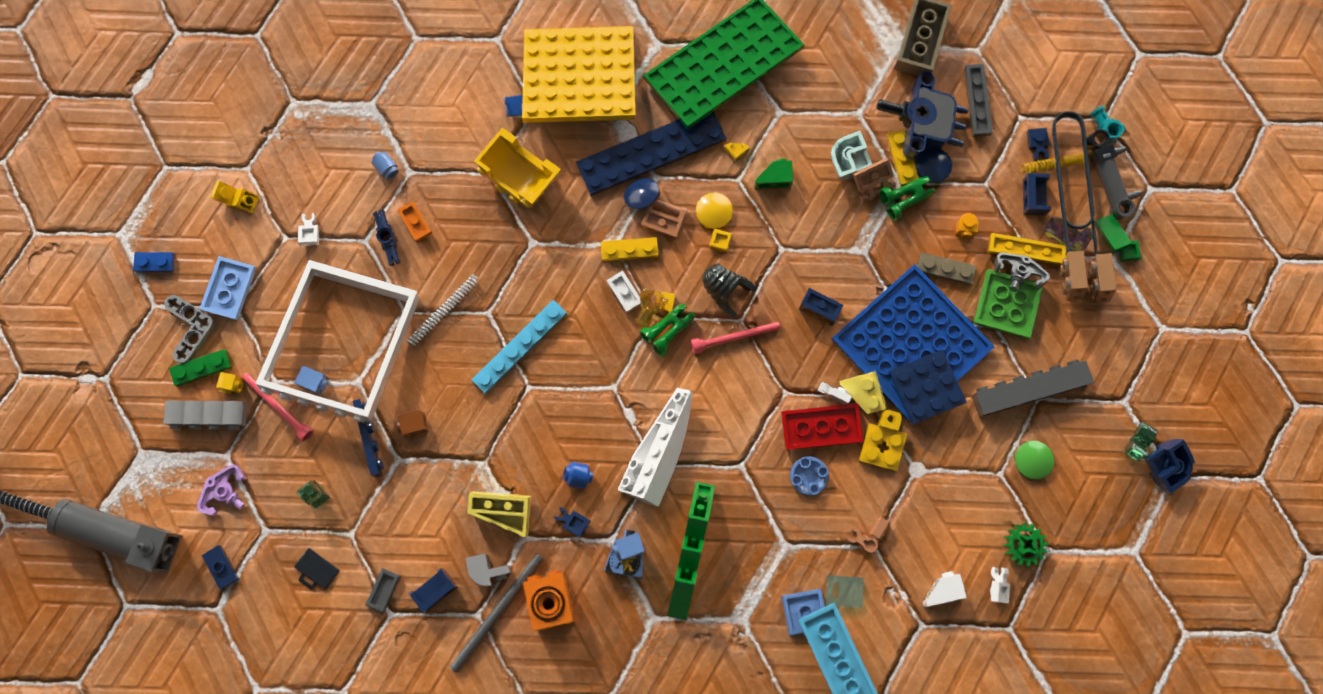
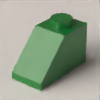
[754,158,793,189]

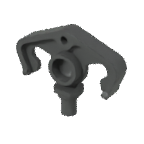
[994,253,1050,292]

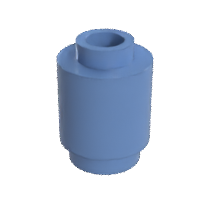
[372,152,399,180]

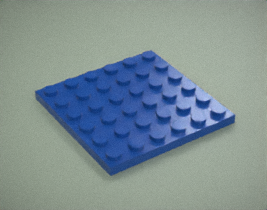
[831,264,995,424]

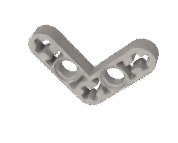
[164,295,215,364]

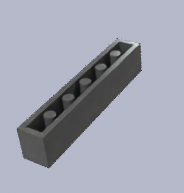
[972,359,1094,418]

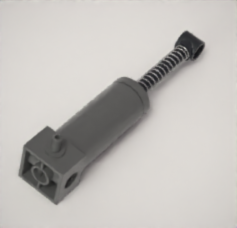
[0,490,182,573]

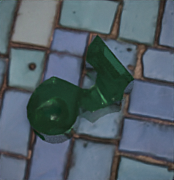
[1124,421,1158,461]
[297,480,330,509]

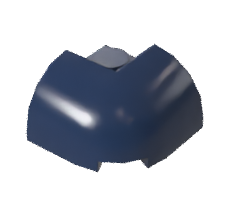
[1144,439,1195,494]

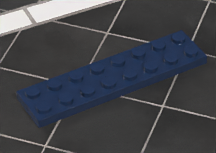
[576,112,726,196]

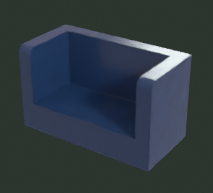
[1023,173,1051,216]
[799,288,843,326]
[409,568,458,613]

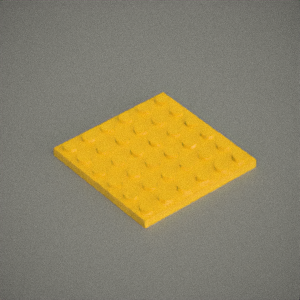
[522,27,635,123]

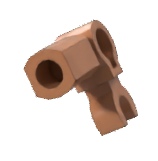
[846,517,891,553]

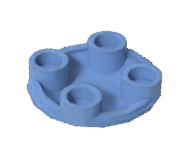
[790,456,829,495]

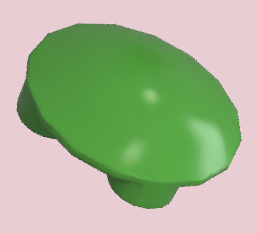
[1014,441,1054,480]

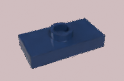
[202,545,239,590]

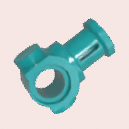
[1089,106,1126,144]

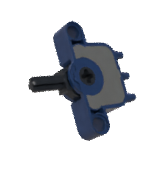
[876,71,969,160]

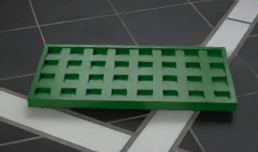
[643,0,805,129]

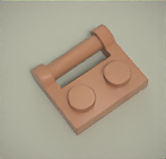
[641,198,688,239]

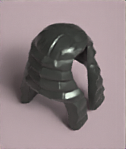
[702,263,758,318]

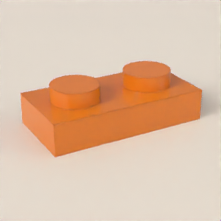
[397,201,433,243]

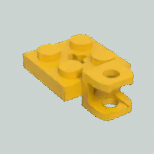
[859,410,907,471]

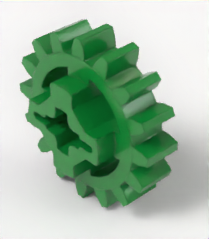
[1003,523,1048,567]

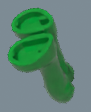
[879,176,936,222]
[639,303,696,358]

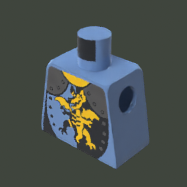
[604,530,643,578]

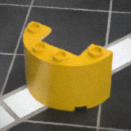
[474,127,561,208]

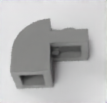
[465,554,512,586]

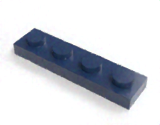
[353,399,384,478]

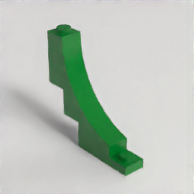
[667,482,715,621]

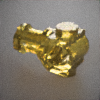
[634,288,668,327]

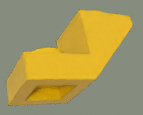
[210,181,259,213]

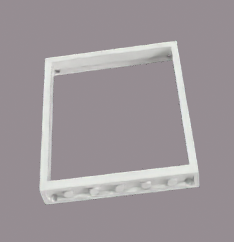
[256,260,420,423]

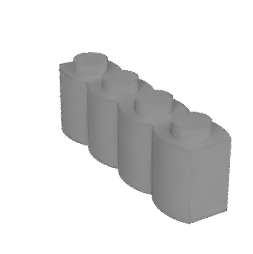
[163,401,248,430]

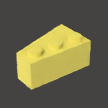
[467,491,531,537]

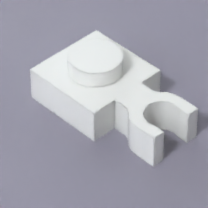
[298,213,319,246]
[817,382,852,405]

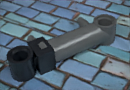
[1086,129,1143,220]

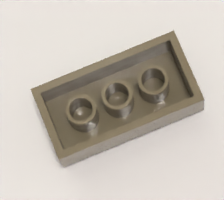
[894,0,952,77]

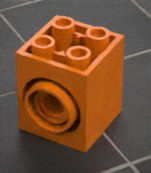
[523,570,576,631]

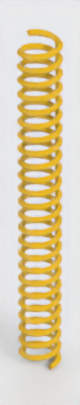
[1021,151,1093,174]

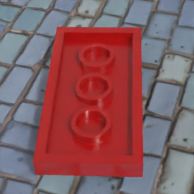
[781,403,863,451]

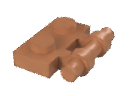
[853,158,896,202]

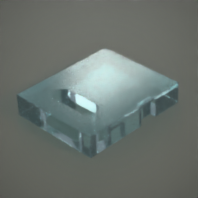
[826,575,864,608]

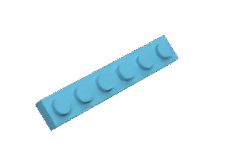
[472,300,567,394]

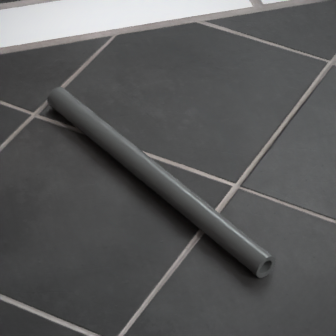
[449,553,544,672]

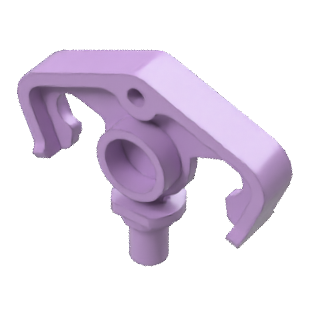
[197,465,247,516]

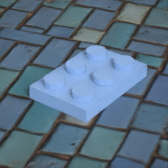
[199,256,256,321]

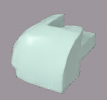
[831,131,872,180]

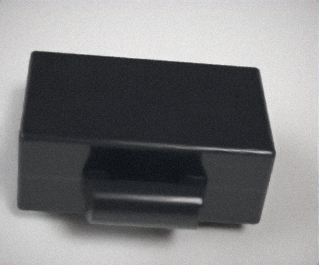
[294,548,340,590]

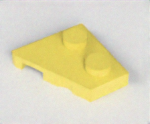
[839,371,887,414]

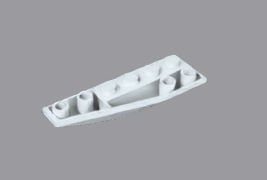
[618,388,693,507]

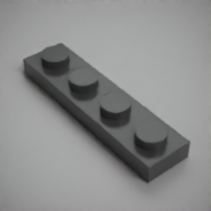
[964,64,993,137]

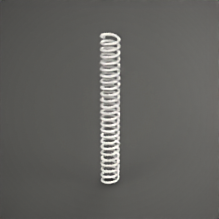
[406,275,478,346]

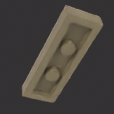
[917,252,976,285]

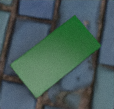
[1095,214,1132,253]

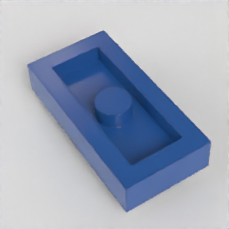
[133,252,175,273]

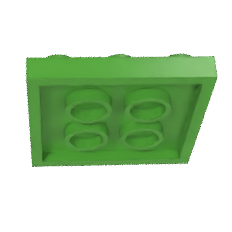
[973,269,1043,340]

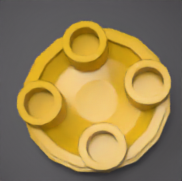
[696,193,733,229]

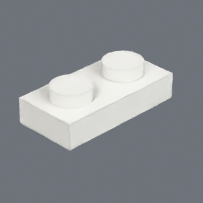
[606,271,643,313]

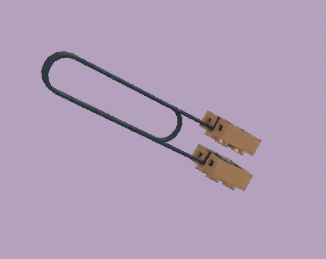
[1052,111,1116,303]

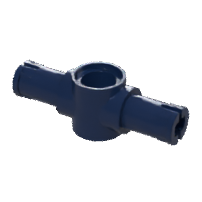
[373,210,401,266]

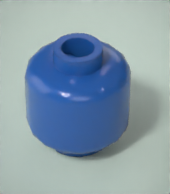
[563,462,593,489]

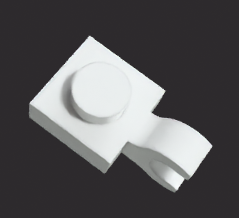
[990,567,1010,604]

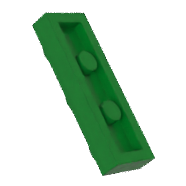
[169,349,232,387]

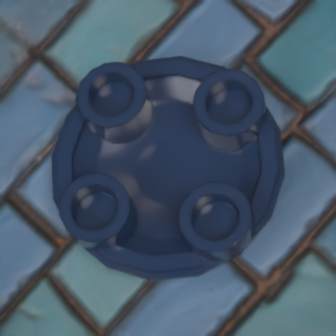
[915,148,952,184]
[624,178,661,212]

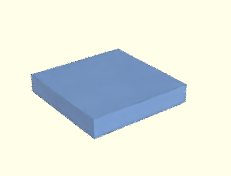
[781,589,825,636]

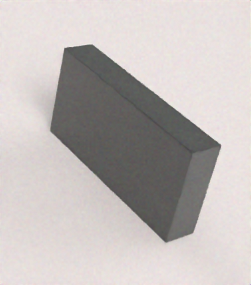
[365,568,401,613]

